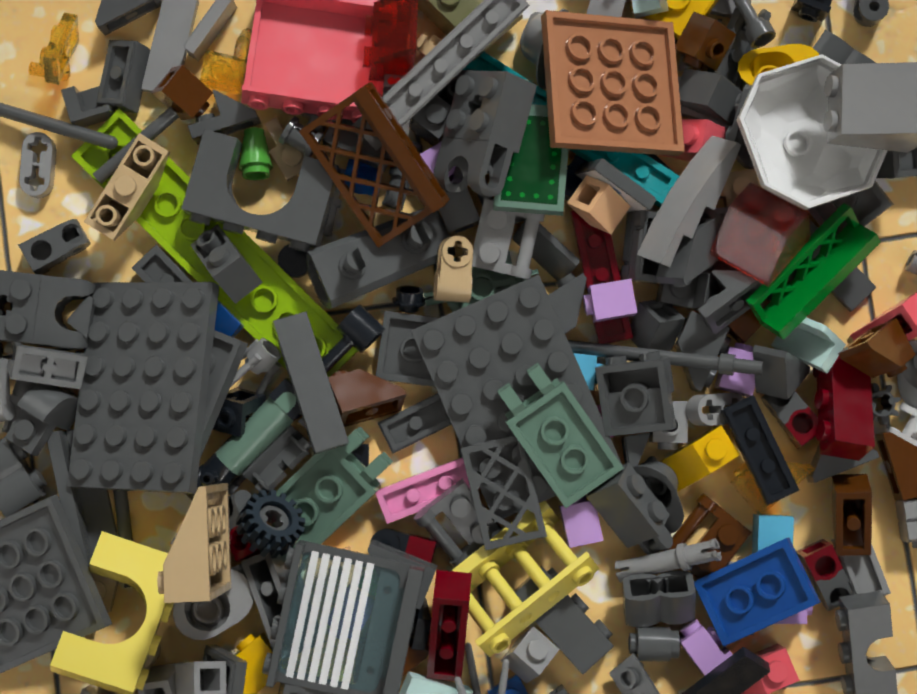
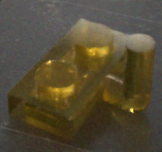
[28,12,79,85]
[200,28,252,95]

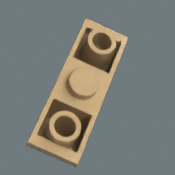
[84,133,170,241]

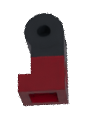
[370,528,437,563]

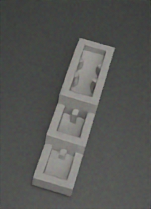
[637,136,741,268]

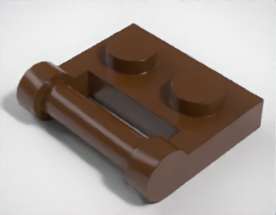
[664,493,752,579]

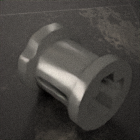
[278,116,324,158]

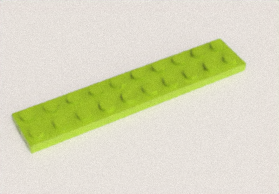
[71,108,358,377]

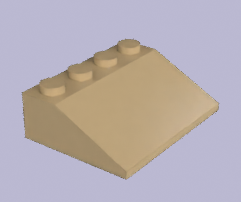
[157,483,232,603]

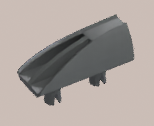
[306,208,456,309]

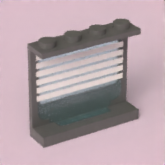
[262,540,425,694]

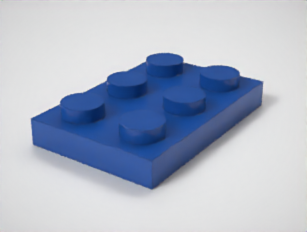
[694,537,821,647]

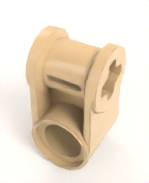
[433,236,473,303]

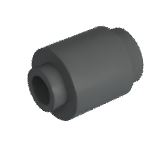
[628,626,680,662]

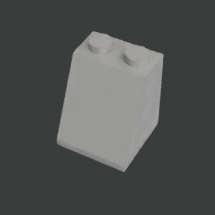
[823,62,917,153]

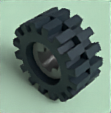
[236,490,305,558]

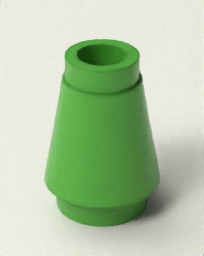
[239,127,273,181]

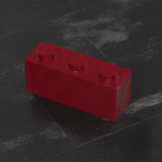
[813,348,875,461]
[426,570,472,681]

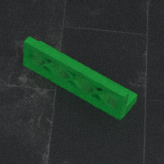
[746,203,881,340]

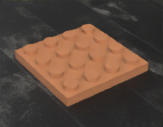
[541,10,685,156]

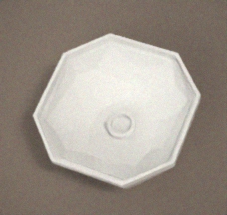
[736,54,888,210]

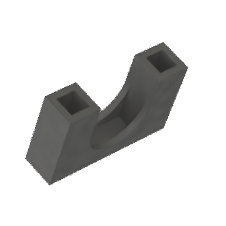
[181,129,341,252]

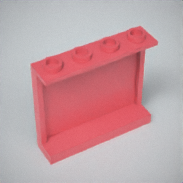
[241,0,395,123]

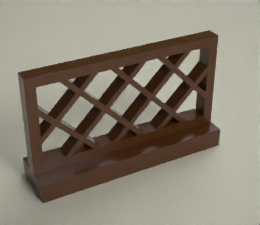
[299,82,450,248]

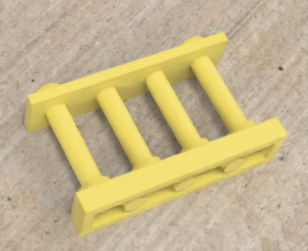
[434,501,599,657]

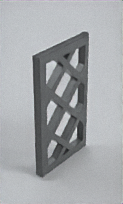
[461,435,547,551]

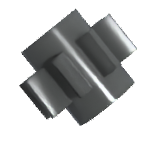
[871,383,901,425]

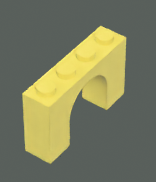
[50,531,174,694]

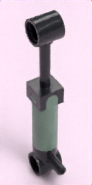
[184,304,385,501]

